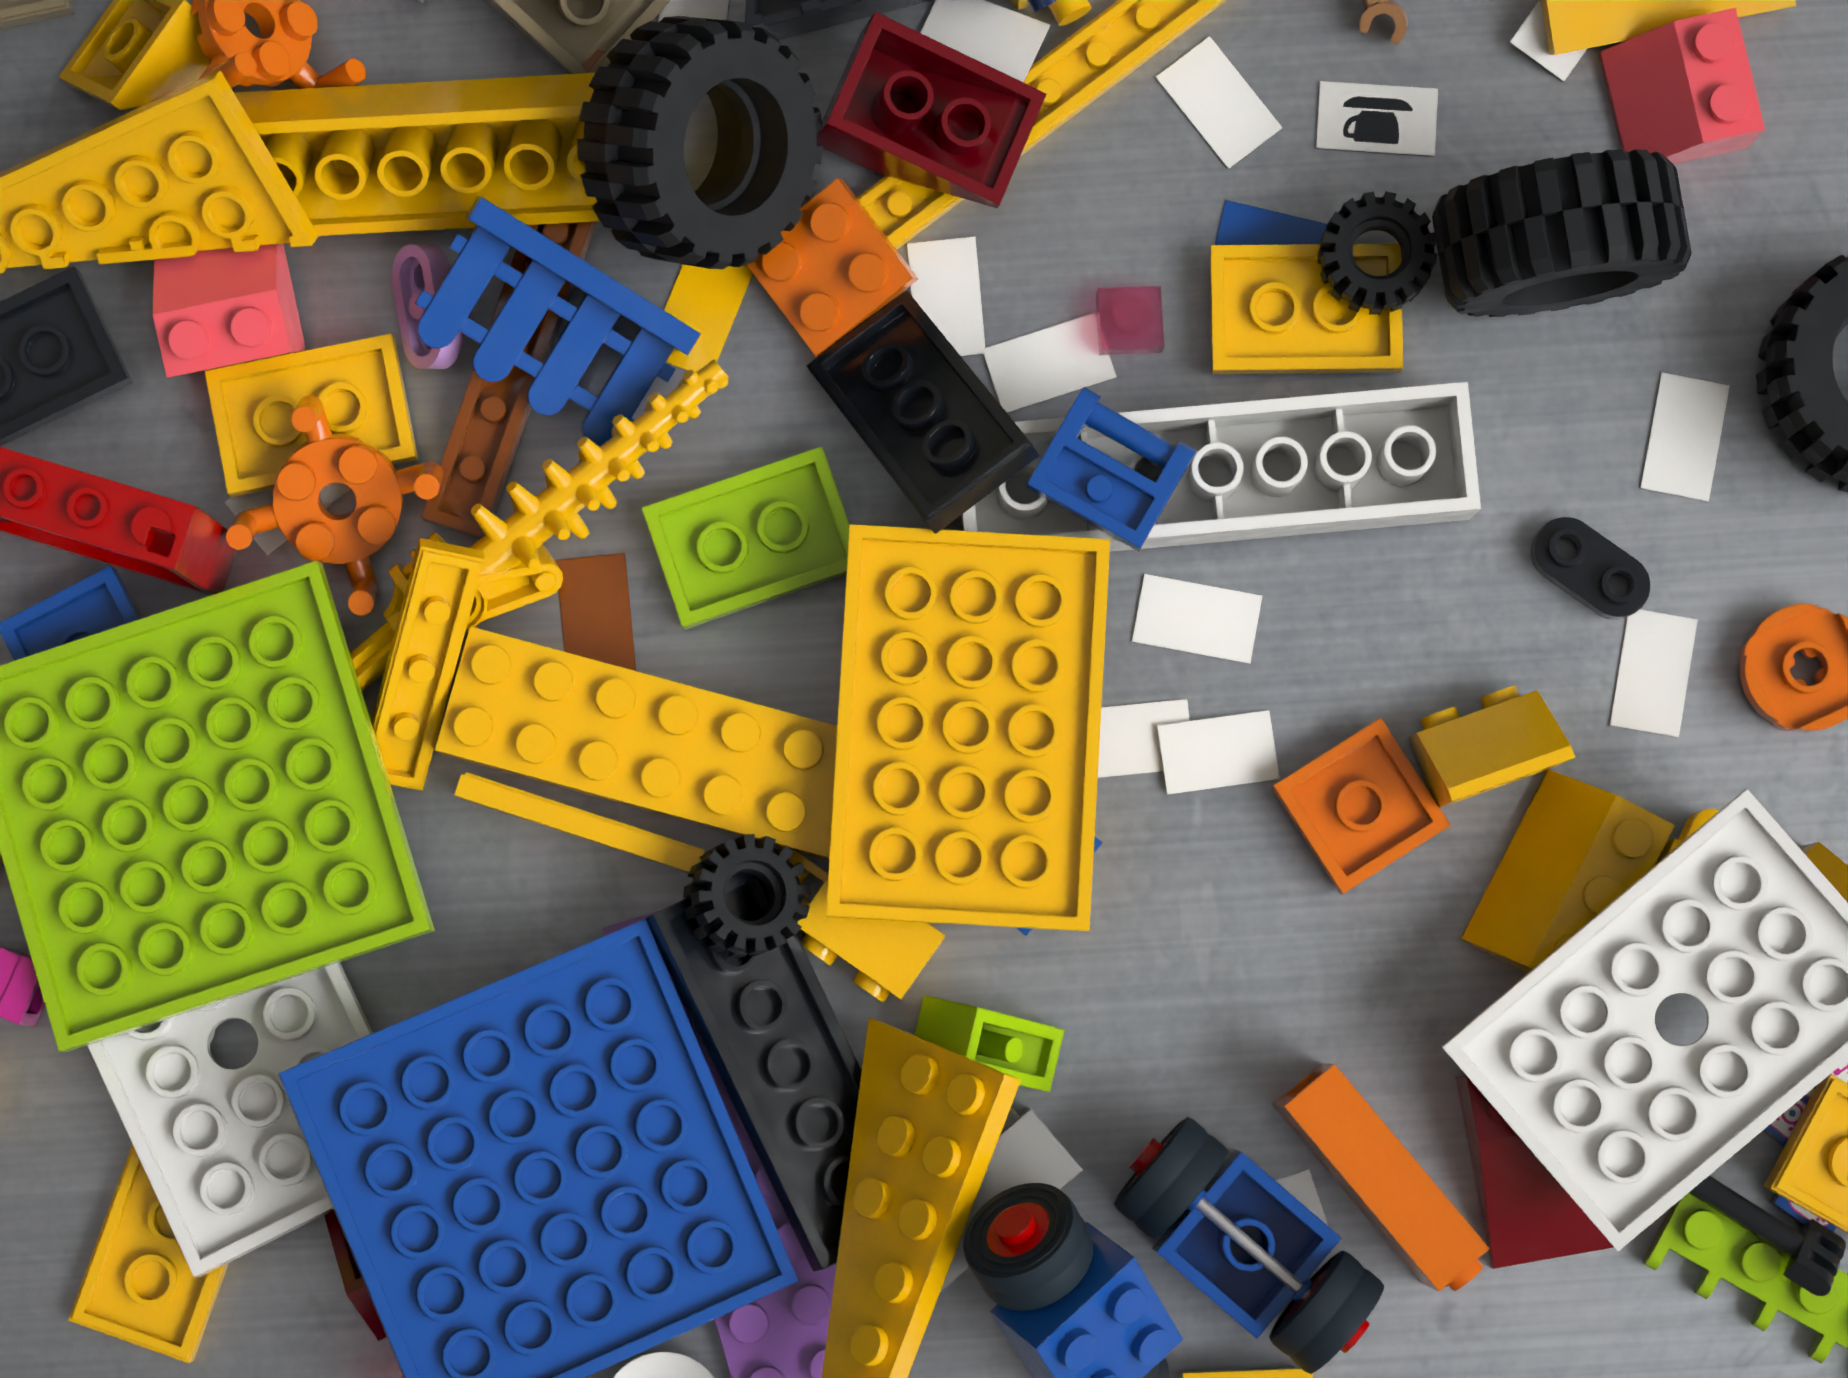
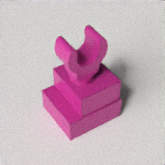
[0,947,45,1026]

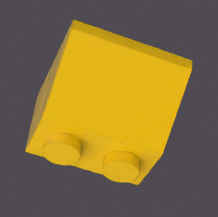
[1408,685,1575,808]

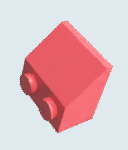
[1598,8,1765,164]
[152,244,307,378]

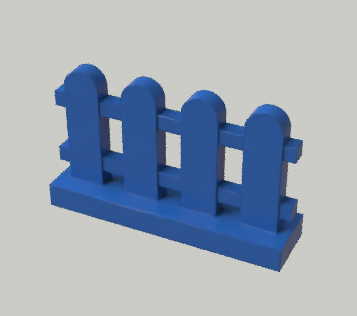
[414,196,701,447]

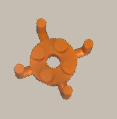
[192,0,366,89]
[226,395,443,616]

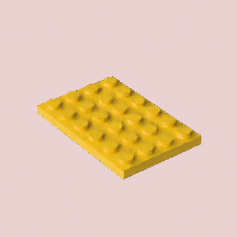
[826,524,1110,932]

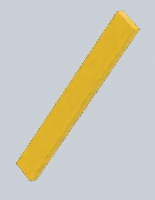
[857,0,1227,250]

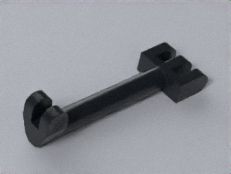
[1689,1175,1846,1296]

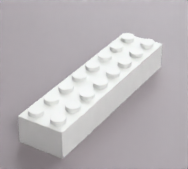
[961,382,1481,552]

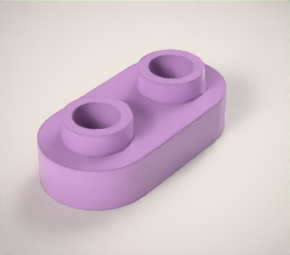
[391,244,464,369]

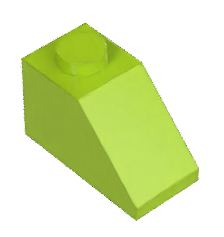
[914,995,1065,1092]

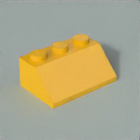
[1460,770,1675,974]

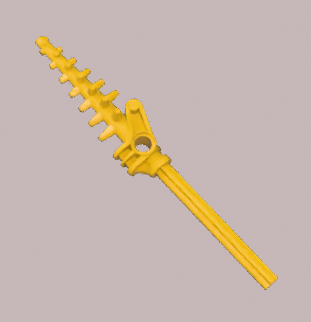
[350,359,729,691]

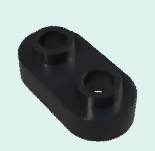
[1531,517,1650,620]

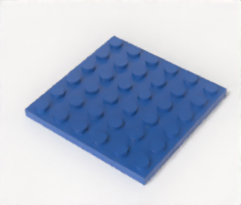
[278,919,798,1378]

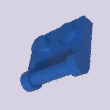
[1026,387,1197,552]

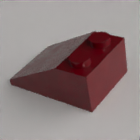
[817,11,1047,208]
[1456,1075,1614,1269]

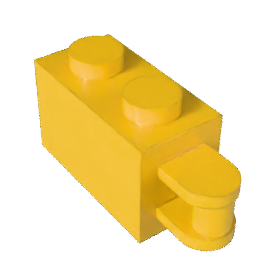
[788,850,945,1003]

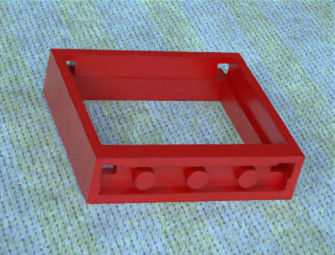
[0,447,237,596]

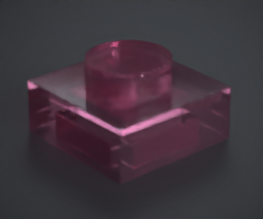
[1095,286,1165,355]

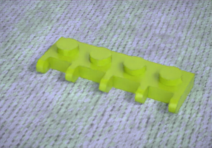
[1643,1193,1848,1363]

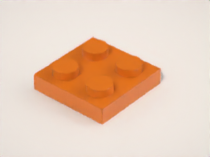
[746,178,918,357]
[1271,718,1451,895]

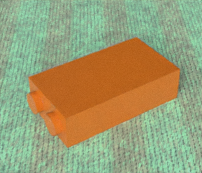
[1272,1063,1490,1292]

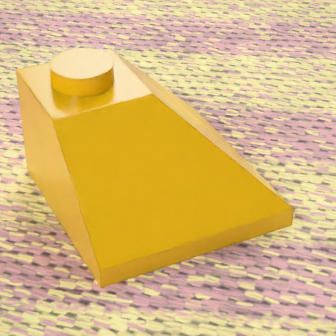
[58,0,210,110]

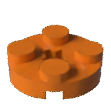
[1739,603,1848,733]

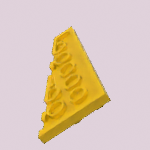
[0,70,319,273]
[822,1017,1021,1378]

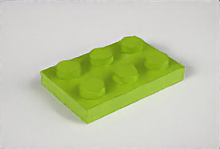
[642,446,850,630]

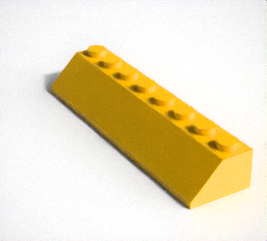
[234,73,600,236]

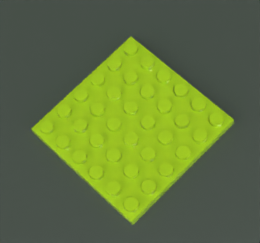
[0,560,435,1052]

